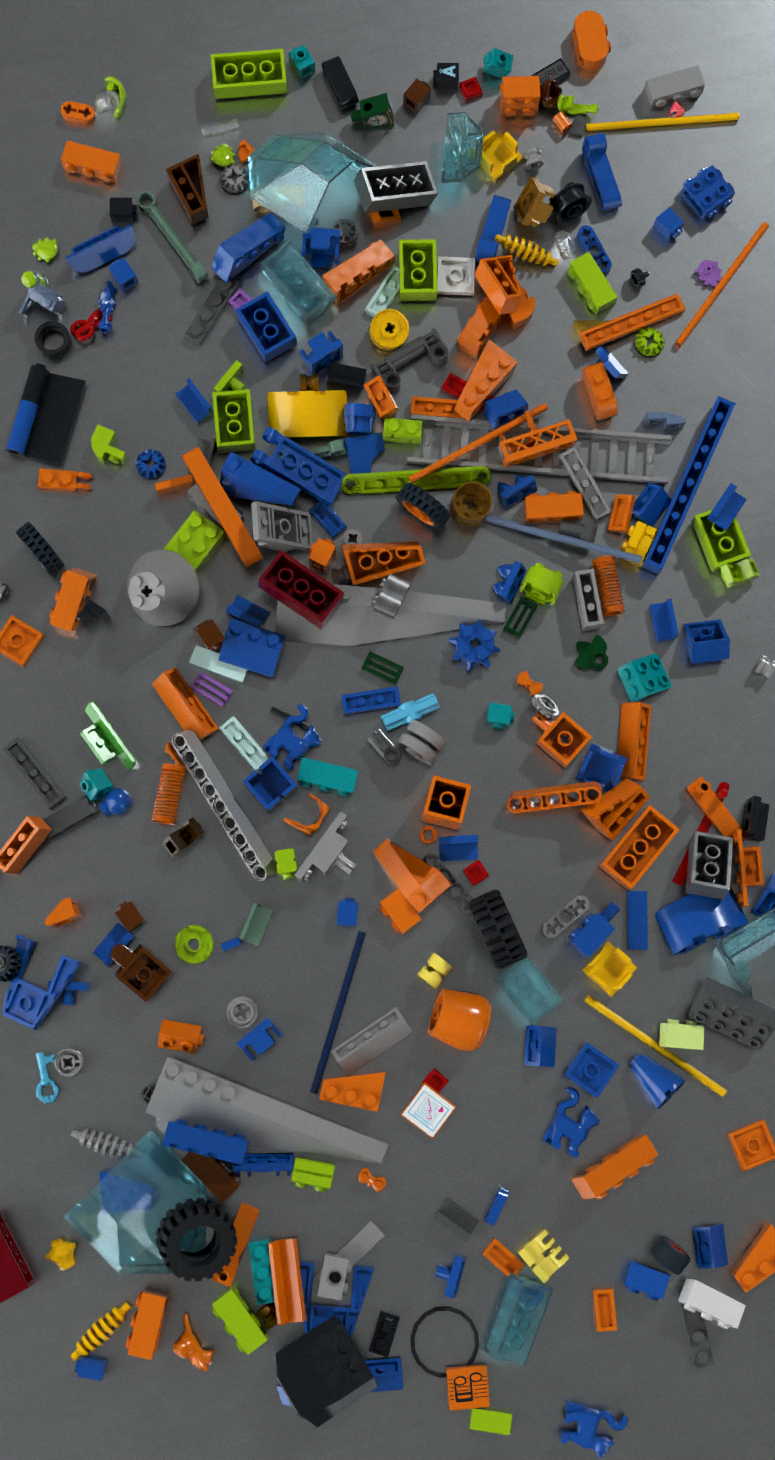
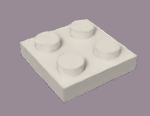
[437,256,475,296]

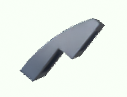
[644,412,686,430]

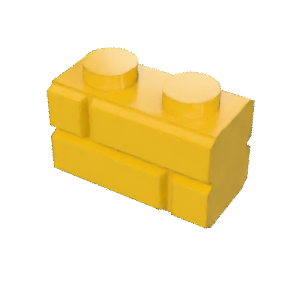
[620,521,658,567]

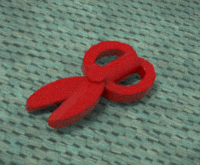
[70,308,113,341]

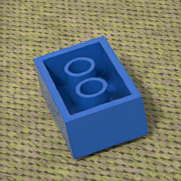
[235,291,297,363]

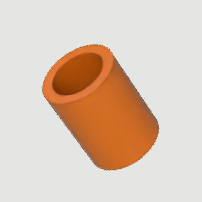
[553,112,573,133]

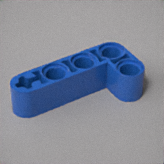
[582,132,622,211]
[475,195,512,262]

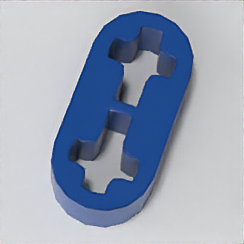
[484,1187,510,1226]

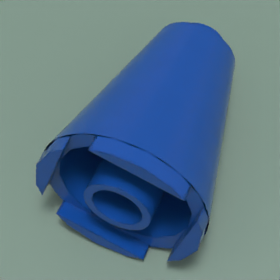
[630,1054,685,1108]

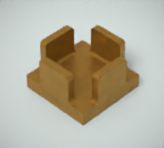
[513,176,556,227]

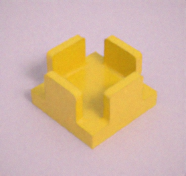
[472,130,523,182]
[582,942,637,997]

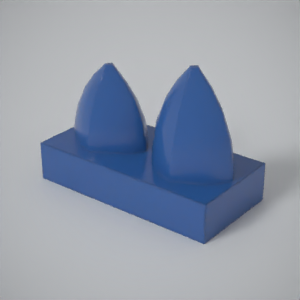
[498,475,538,509]
[493,561,527,604]

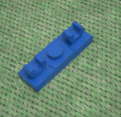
[233,1153,294,1177]

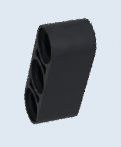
[321,56,359,110]

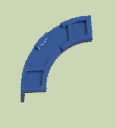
[655,886,750,955]

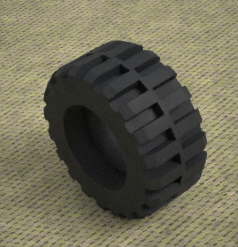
[469,889,528,969]
[156,1198,237,1282]

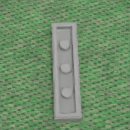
[558,446,612,521]
[313,1220,385,1283]

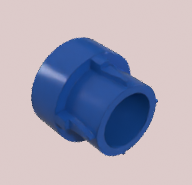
[344,403,376,435]

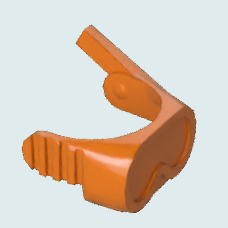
[500,410,541,454]
[283,793,329,835]

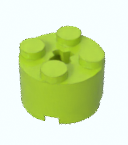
[520,563,564,605]

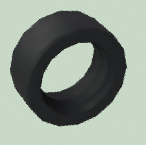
[35,321,71,359]

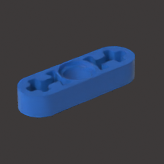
[577,225,612,275]

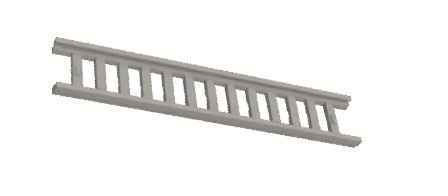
[407,414,672,484]

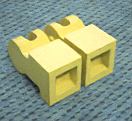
[516,1228,569,1284]

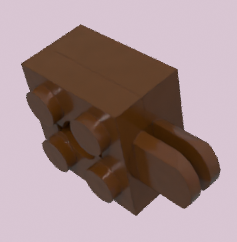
[110,943,172,1002]

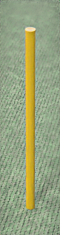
[586,112,739,131]
[584,995,727,1097]

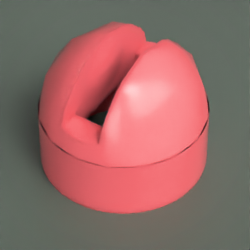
[670,101,686,117]

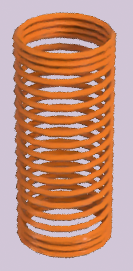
[592,556,625,617]
[151,763,186,825]

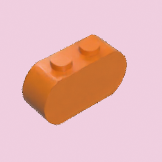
[572,11,611,70]
[582,362,618,421]

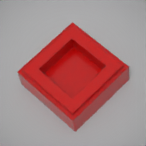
[459,77,483,101]
[462,860,489,886]
[421,1068,449,1092]

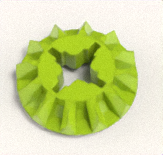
[635,327,665,356]

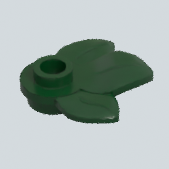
[575,635,608,670]

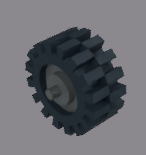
[0,945,22,982]

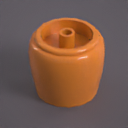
[428,989,492,1052]

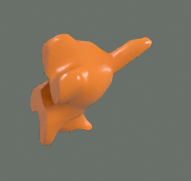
[173,1314,215,1372]

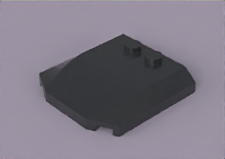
[274,1315,377,1428]

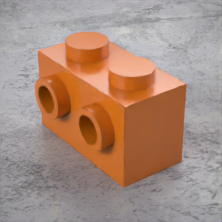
[309,538,336,575]

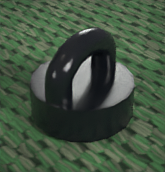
[630,268,650,288]

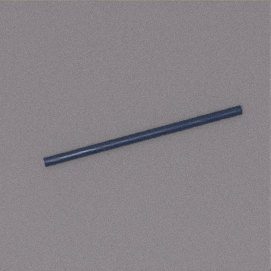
[310,931,366,1094]

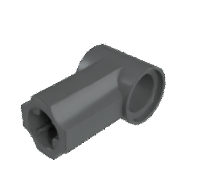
[558,519,598,543]
[367,729,401,766]

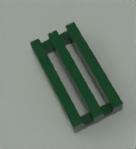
[503,596,538,639]
[361,651,404,685]

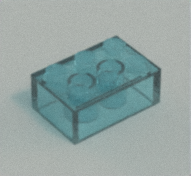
[494,955,564,1026]

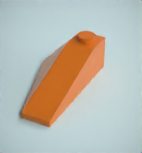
[373,839,452,913]

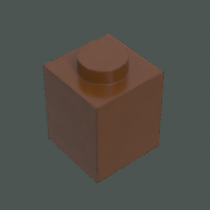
[403,78,431,113]
[115,901,146,933]

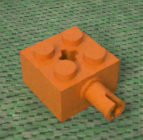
[531,711,592,768]

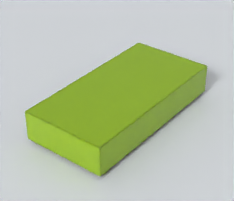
[469,1408,513,1435]

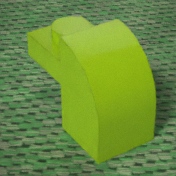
[91,424,127,464]
[720,558,760,588]

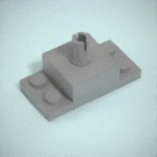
[251,501,313,552]
[295,811,356,882]

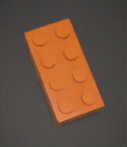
[599,805,680,891]

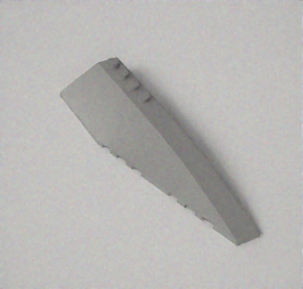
[275,584,506,647]
[145,1056,389,1163]

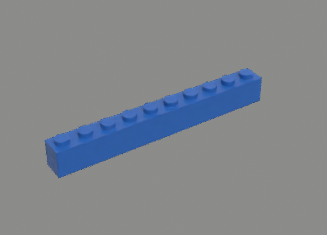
[642,396,736,575]

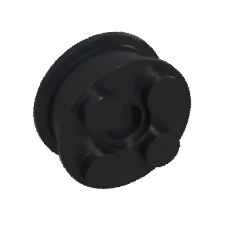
[549,182,592,224]

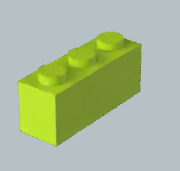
[568,252,618,314]

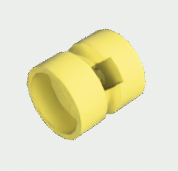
[417,953,453,990]

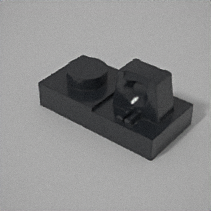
[369,1310,400,1357]

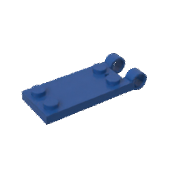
[250,427,346,506]

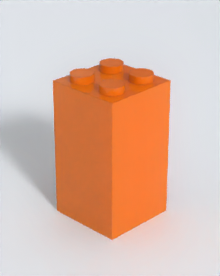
[421,775,472,831]

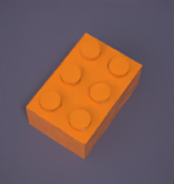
[125,1287,170,1360]

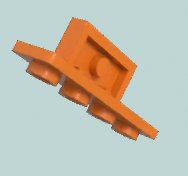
[732,829,764,907]

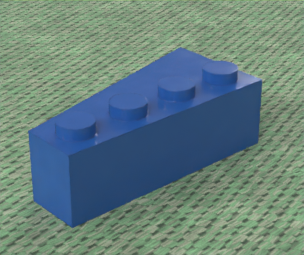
[211,212,286,283]
[162,1119,249,1165]

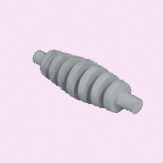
[71,1129,143,1160]

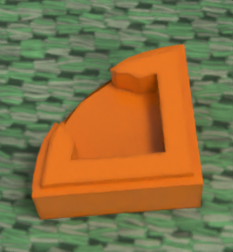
[238,139,256,166]

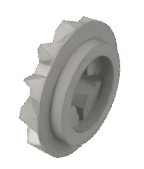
[220,164,249,193]
[531,694,559,719]
[227,996,258,1028]

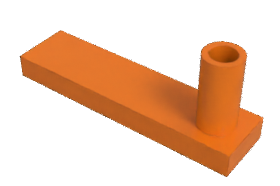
[686,776,748,849]
[212,1202,260,1287]

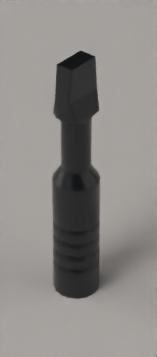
[270,706,310,731]

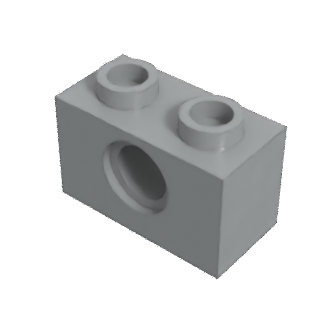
[317,1252,352,1300]

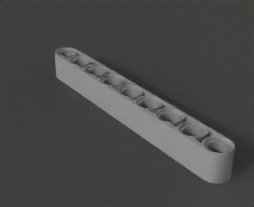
[172,730,277,881]

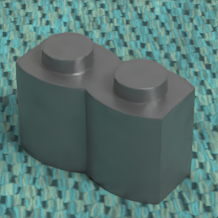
[372,574,411,620]

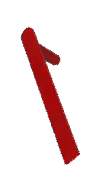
[672,782,729,886]

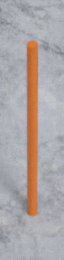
[675,222,769,347]
[408,403,548,483]

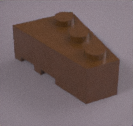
[166,154,209,225]

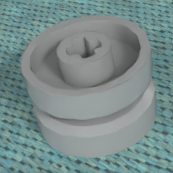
[397,719,447,766]

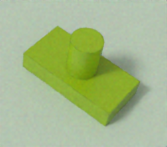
[213,360,246,392]

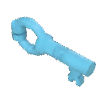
[36,1052,59,1104]

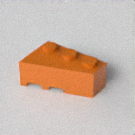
[474,255,522,315]
[457,297,505,360]
[49,568,98,632]
[581,778,650,840]
[319,1072,386,1112]
[730,1221,775,1293]

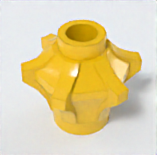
[45,1238,76,1270]

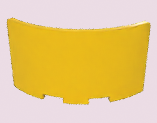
[267,390,348,437]

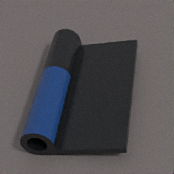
[5,363,86,465]

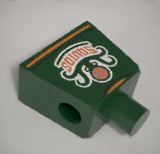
[350,93,394,129]

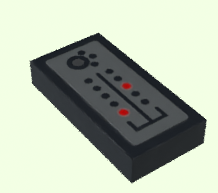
[531,58,571,87]

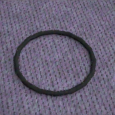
[410,1307,479,1378]

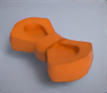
[516,671,543,696]
[164,742,185,767]
[358,1168,386,1192]

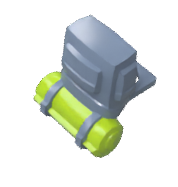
[19,270,66,315]

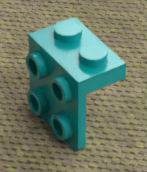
[617,653,672,702]

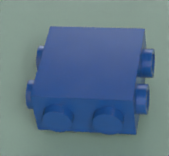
[681,165,735,220]

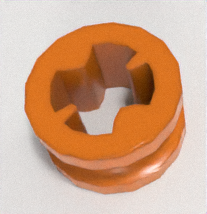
[419,826,437,844]

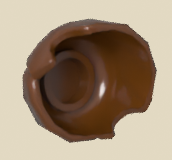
[540,79,562,108]

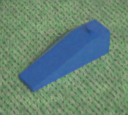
[220,452,301,506]

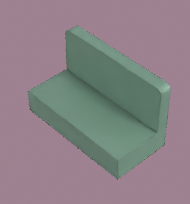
[240,902,273,947]

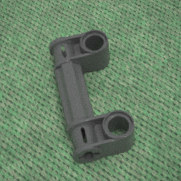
[370,328,448,394]

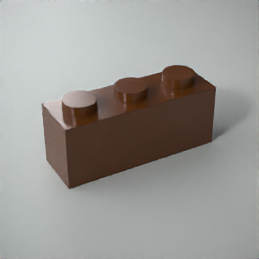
[193,619,225,650]
[181,1152,241,1203]

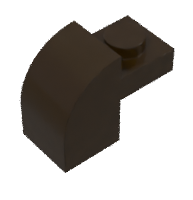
[162,817,205,858]

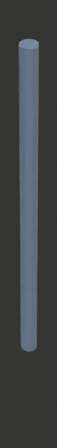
[486,515,643,564]

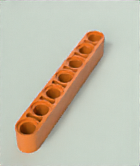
[181,447,263,568]

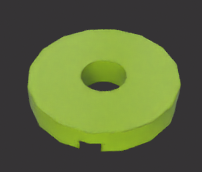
[175,925,214,964]

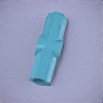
[381,693,440,732]

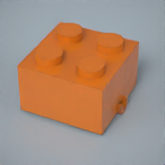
[499,76,540,116]

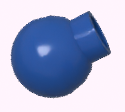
[99,788,131,817]

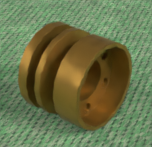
[450,481,493,527]

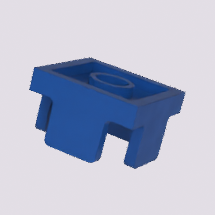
[301,226,341,268]
[300,330,343,375]
[576,742,627,792]
[236,1017,283,1062]
[564,1042,620,1098]

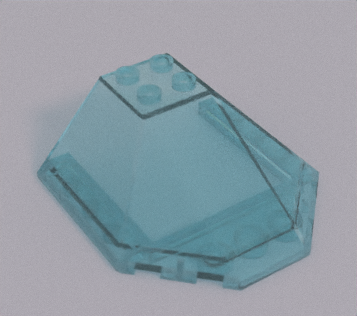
[248,132,377,234]
[64,1129,206,1274]

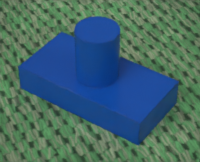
[48,981,90,1005]
[436,1255,467,1298]

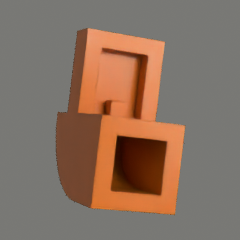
[505,283,535,330]

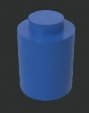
[75,1356,106,1381]

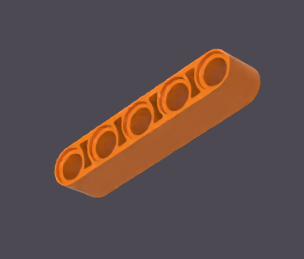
[507,781,602,813]

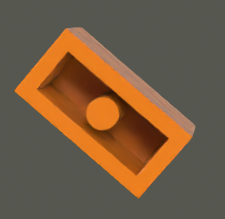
[379,888,422,934]

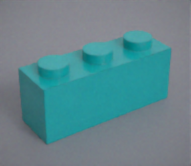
[297,757,359,797]
[249,1237,275,1305]

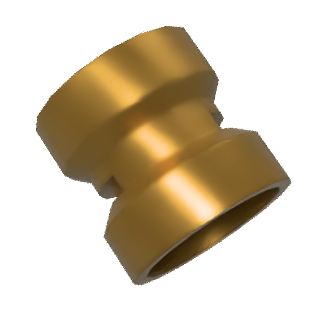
[300,374,319,391]
[256,1303,277,1330]

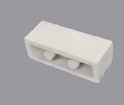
[678,1278,746,1330]

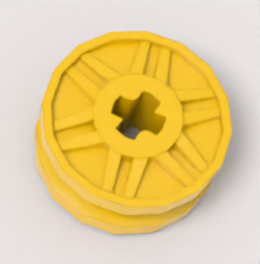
[369,309,409,351]

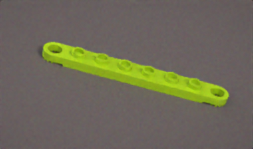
[342,466,492,494]

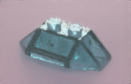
[441,112,484,183]

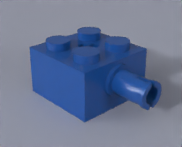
[567,902,620,959]

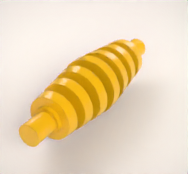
[494,234,559,267]
[70,1302,131,1361]

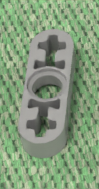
[542,896,590,938]

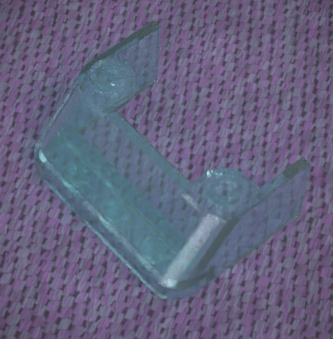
[719,907,775,998]

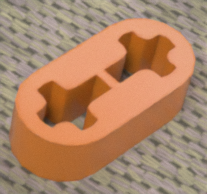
[61,101,96,124]

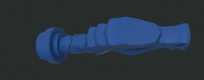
[98,281,119,333]

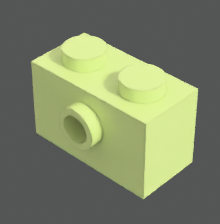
[659,1019,705,1050]

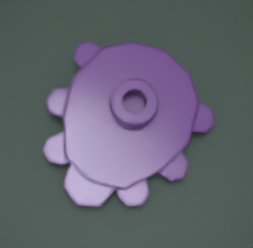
[695,260,722,286]

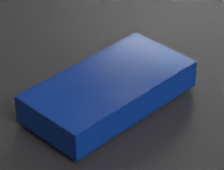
[308,501,347,539]

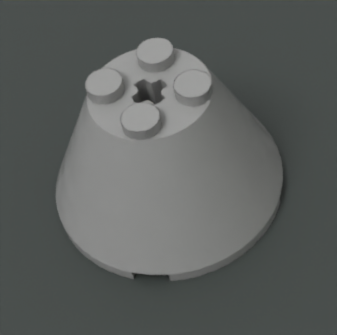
[126,550,199,626]

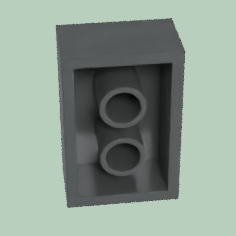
[686,831,733,900]

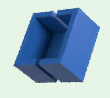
[243,756,298,813]

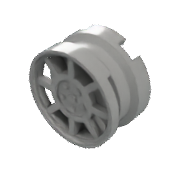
[332,218,358,248]
[54,1048,84,1077]

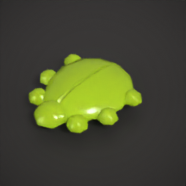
[210,143,236,166]
[32,237,58,263]

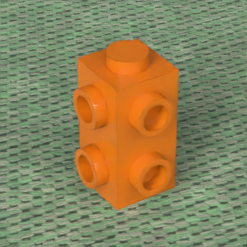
[158,1019,204,1054]

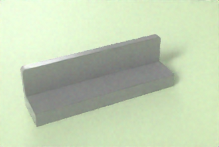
[331,1007,412,1076]

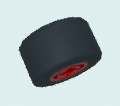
[651,1236,691,1275]

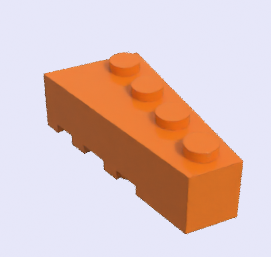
[323,240,395,306]
[454,339,518,422]
[340,541,426,586]
[571,1134,659,1200]

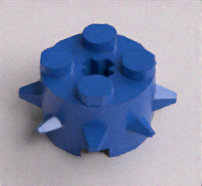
[449,620,501,671]

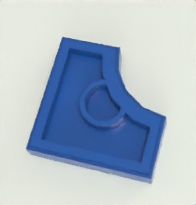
[596,346,629,379]
[345,432,385,474]

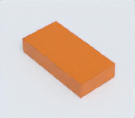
[155,474,194,496]
[608,494,636,533]
[482,1237,525,1281]
[593,1288,617,1332]

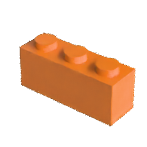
[61,140,122,182]
[524,491,584,524]
[0,816,52,874]

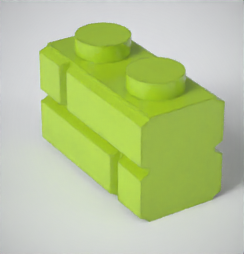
[383,418,422,445]
[274,848,298,880]
[291,1157,335,1192]

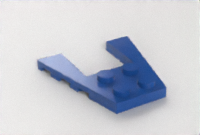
[2,934,82,1030]
[300,1262,374,1338]

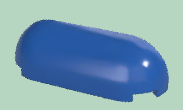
[65,224,135,272]

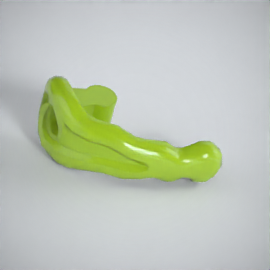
[105,76,126,118]
[557,94,599,115]

